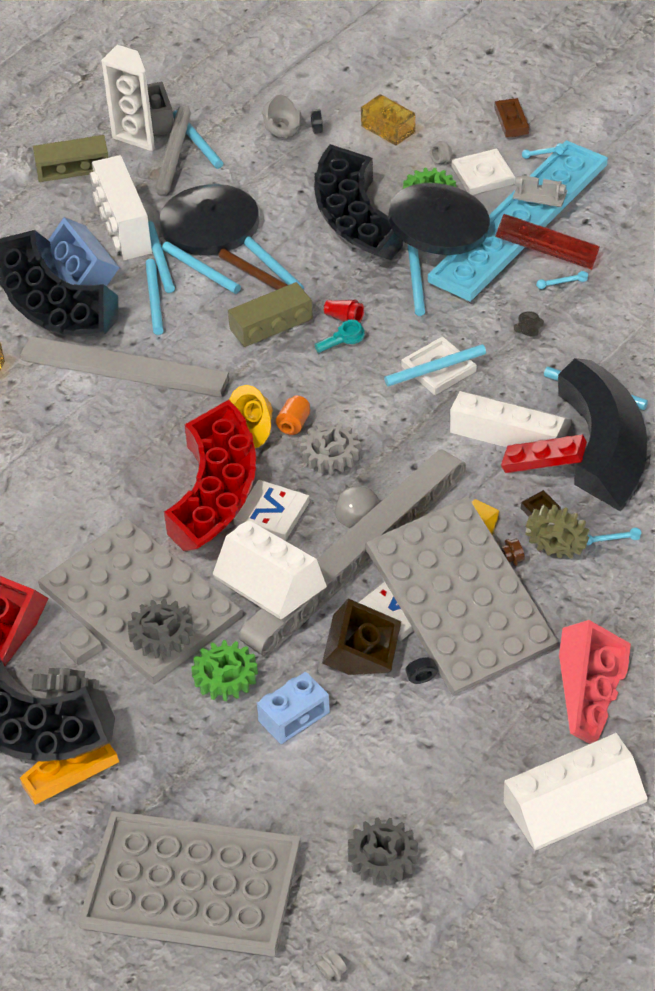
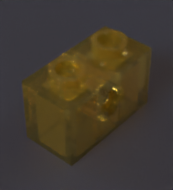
[361,94,415,146]

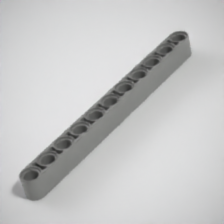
[239,449,466,656]

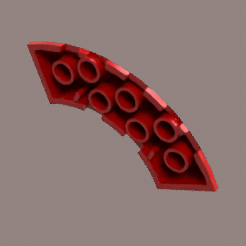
[164,399,256,551]

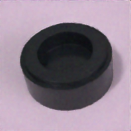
[310,109,323,134]
[405,657,438,684]

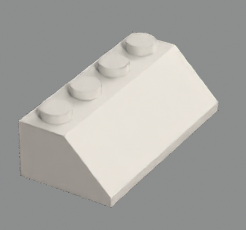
[101,45,155,151]
[450,391,572,447]
[213,520,327,620]
[503,733,647,851]

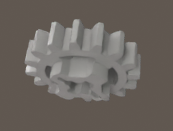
[300,422,361,474]

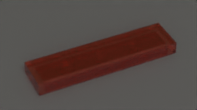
[495,214,600,270]

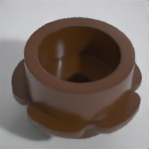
[501,538,525,566]

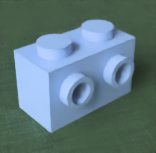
[257,672,330,744]

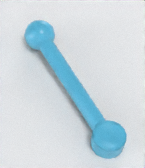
[522,143,566,159]
[536,271,588,289]
[587,528,641,546]

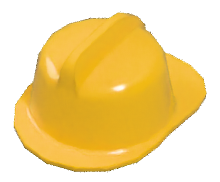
[229,385,273,448]

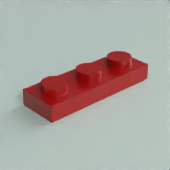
[501,434,587,473]

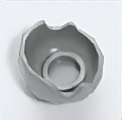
[334,486,380,528]

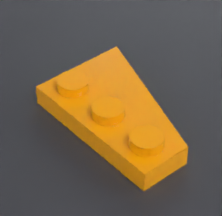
[20,744,119,805]

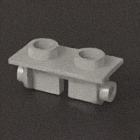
[513,175,568,207]

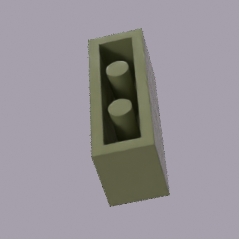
[33,135,109,182]
[228,282,313,347]

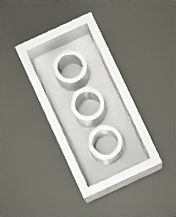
[90,155,152,261]

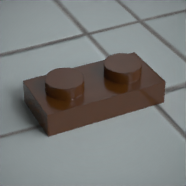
[494,98,529,138]

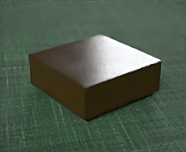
[521,490,561,517]

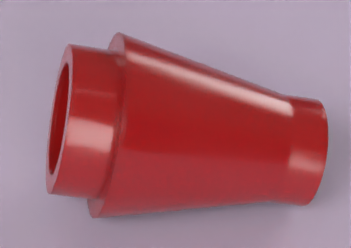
[324,300,364,322]

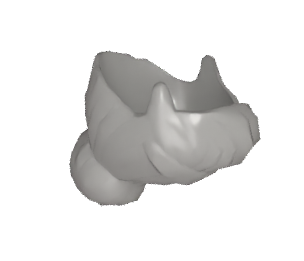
[262,95,301,139]

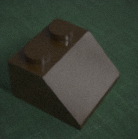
[322,598,401,675]

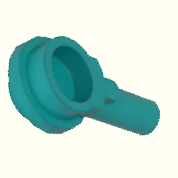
[314,320,365,353]

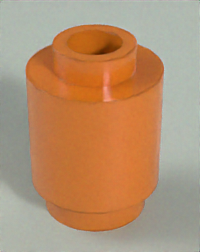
[276,395,310,435]

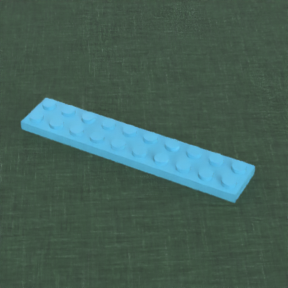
[428,140,608,302]

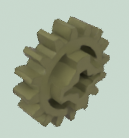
[525,505,590,559]

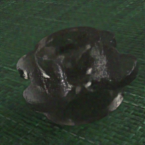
[514,311,544,337]

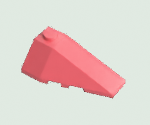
[559,620,631,744]

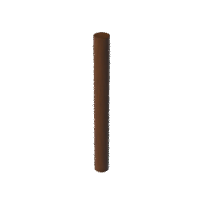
[219,249,288,290]

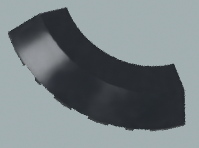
[314,144,403,260]
[0,230,119,336]
[558,358,648,511]
[0,658,115,761]

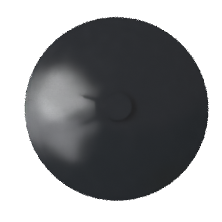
[388,183,490,255]
[160,184,259,255]

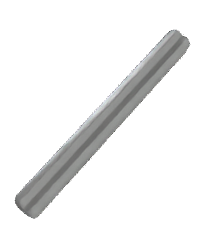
[155,106,191,196]

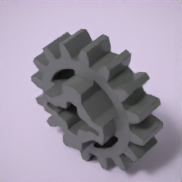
[127,599,194,659]
[31,668,100,699]
[347,817,418,886]

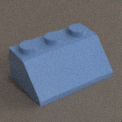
[49,217,120,286]

